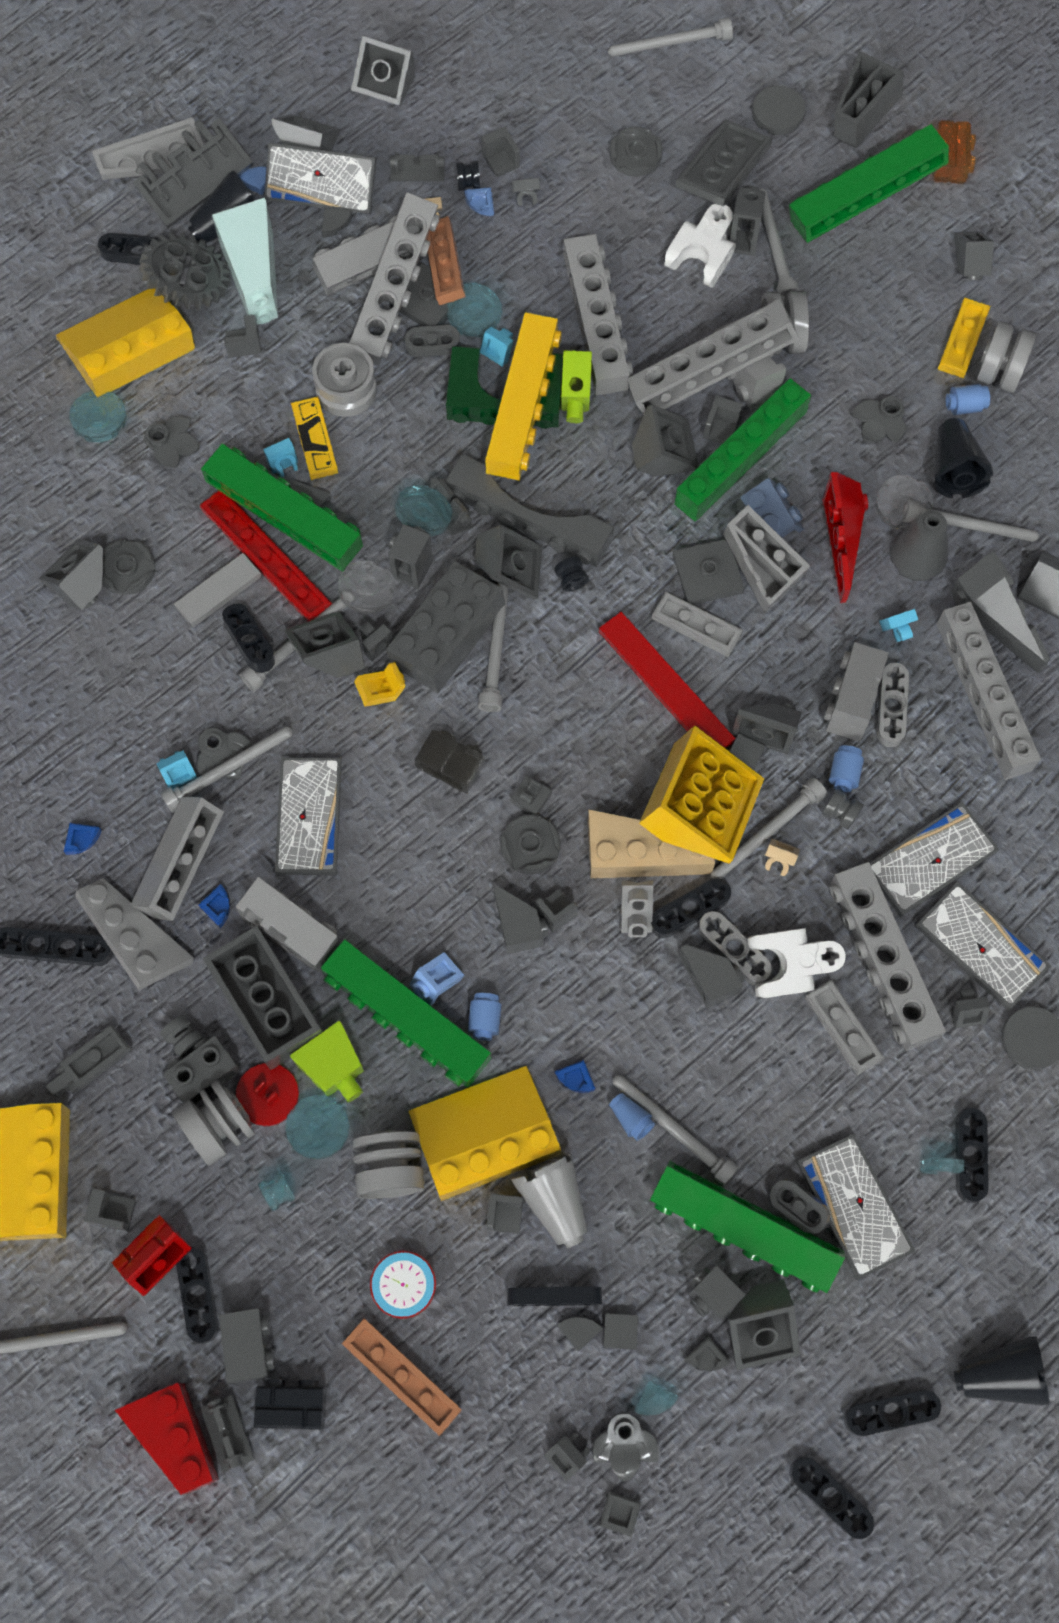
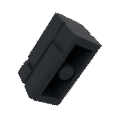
[254,1379,327,1430]

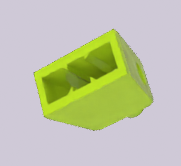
[561,351,592,424]
[290,1021,364,1102]

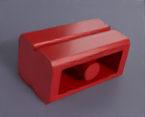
[111,1215,192,1296]

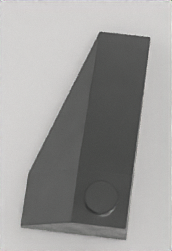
[952,551,1050,673]

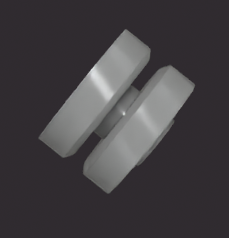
[761,290,809,355]
[976,321,1037,393]
[312,343,377,417]

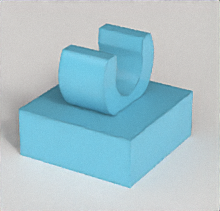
[480,326,514,367]
[263,438,298,477]
[879,609,918,642]
[156,750,197,788]

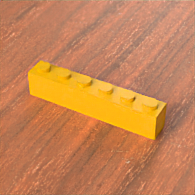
[485,312,562,481]

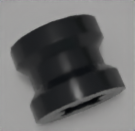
[456,161,480,191]
[554,556,589,592]

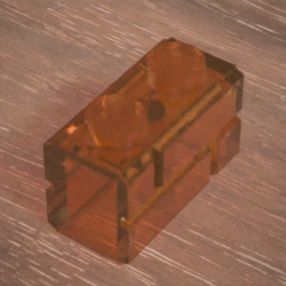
[934,120,976,184]

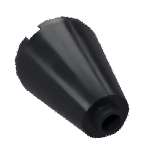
[188,170,255,243]
[935,418,993,498]
[953,1336,1050,1406]

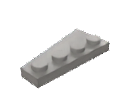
[92,117,204,180]
[75,878,194,990]

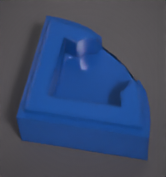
[63,823,102,855]
[198,884,230,928]
[554,1060,595,1093]

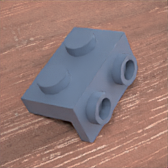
[740,478,804,538]

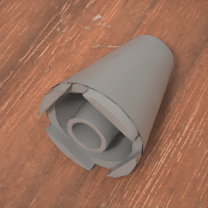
[511,1153,587,1248]

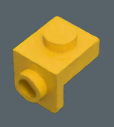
[354,662,405,707]

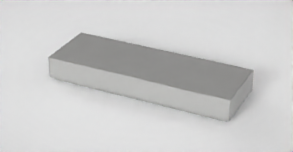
[174,553,262,628]
[652,592,743,657]
[804,979,884,1076]

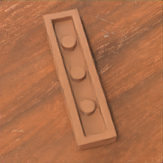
[427,216,466,306]
[342,1318,462,1436]

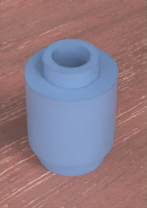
[945,384,990,415]
[829,745,864,792]
[468,993,502,1041]

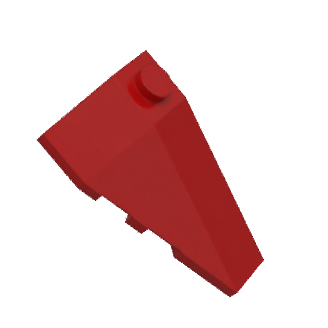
[822,472,868,603]

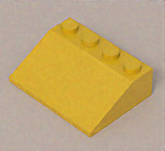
[56,288,195,399]
[639,726,764,864]
[408,1066,561,1201]
[0,1103,70,1241]

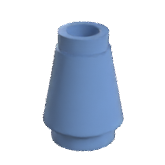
[609,1093,655,1141]

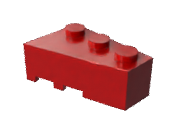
[115,1382,219,1495]

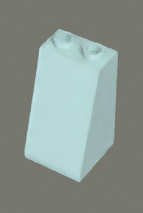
[212,198,278,325]

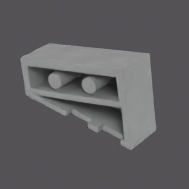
[714,318,786,410]
[723,505,810,614]
[824,642,889,742]
[236,877,340,973]

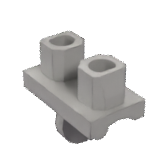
[621,880,654,937]

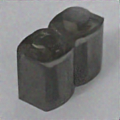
[415,730,485,794]

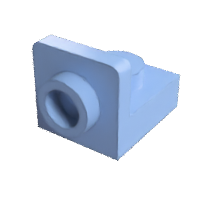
[410,952,464,1006]

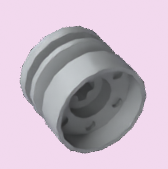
[171,1079,255,1167]
[352,1130,425,1199]

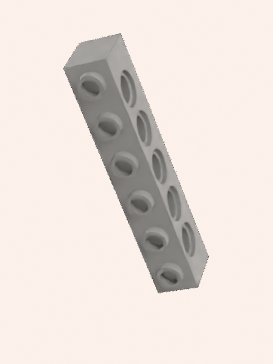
[350,192,440,365]
[563,234,633,396]
[627,299,799,415]
[936,602,1041,780]
[829,862,946,1051]

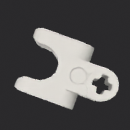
[664,204,736,288]
[747,928,846,998]

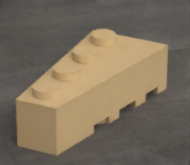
[588,810,715,879]

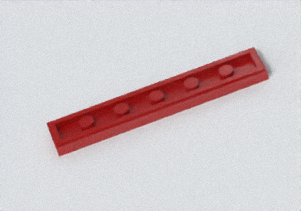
[200,490,332,622]
[598,612,736,749]

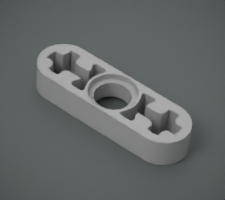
[877,663,909,747]
[698,911,772,986]

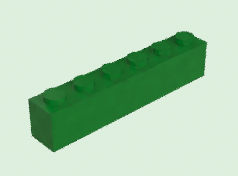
[789,124,949,243]
[674,378,811,522]
[201,444,363,572]
[321,939,492,1088]
[650,1161,845,1293]

